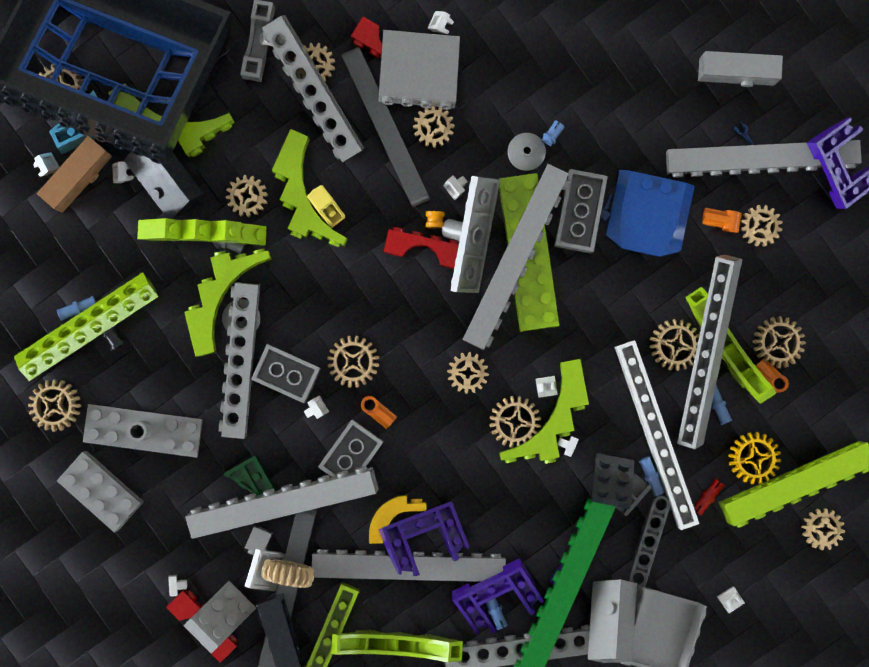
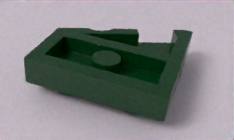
[224,455,275,496]

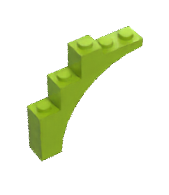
[108,83,235,157]
[272,129,348,248]
[138,218,266,246]
[185,248,272,357]
[685,287,776,404]
[499,359,589,464]
[331,630,463,662]

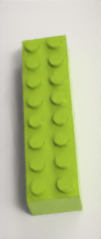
[499,173,559,332]
[718,441,869,528]

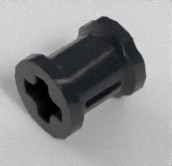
[101,326,126,352]

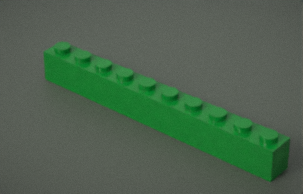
[513,498,616,667]

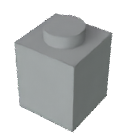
[245,525,273,555]

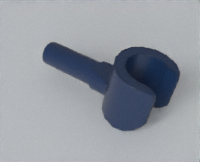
[734,121,755,145]
[600,194,614,221]

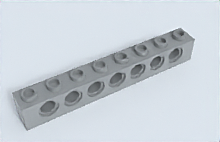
[262,15,364,162]
[219,282,260,439]
[445,624,590,667]

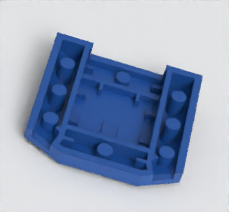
[605,170,695,257]

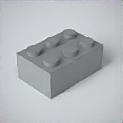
[251,344,321,403]
[318,419,384,477]
[184,581,256,653]

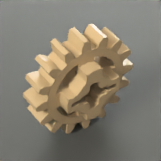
[294,43,335,82]
[413,106,455,148]
[226,175,268,217]
[740,205,783,247]
[447,352,489,394]
[801,508,845,550]

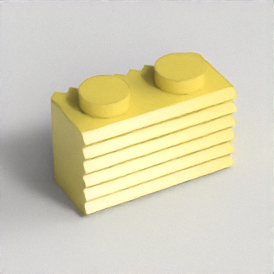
[307,185,345,228]

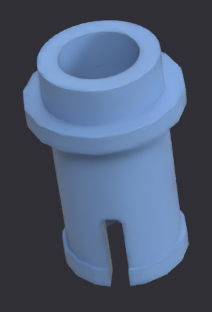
[542,120,565,146]

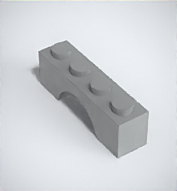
[240,0,275,82]

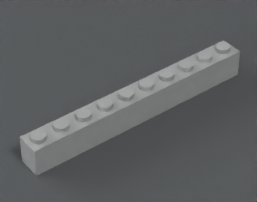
[666,140,862,178]
[463,164,570,350]
[677,254,742,449]
[185,466,379,539]
[312,549,506,582]

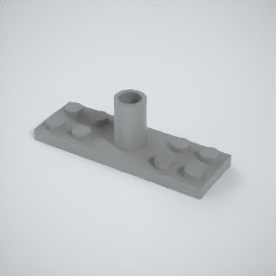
[442,176,500,293]
[83,404,203,458]

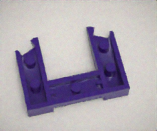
[807,118,869,209]
[379,501,469,576]
[452,558,544,634]

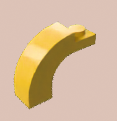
[369,495,427,544]

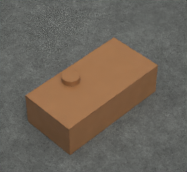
[37,136,113,213]

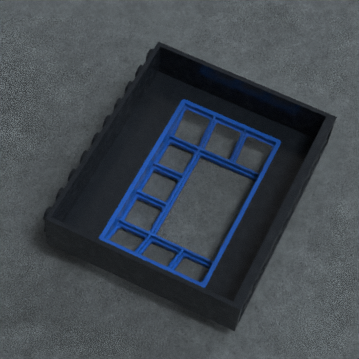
[0,0,230,165]

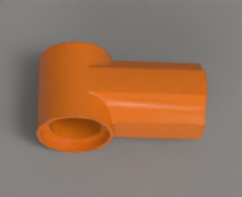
[702,208,742,233]
[755,357,789,393]
[361,396,397,429]

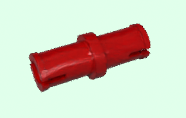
[693,478,725,516]

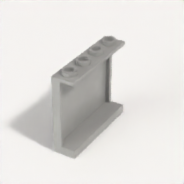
[378,30,460,110]
[620,585,707,667]

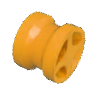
[425,211,445,228]

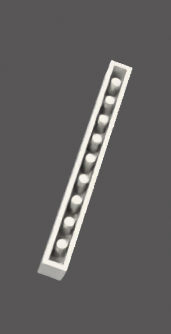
[614,340,699,530]

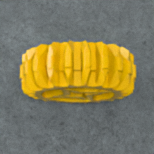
[728,432,781,484]

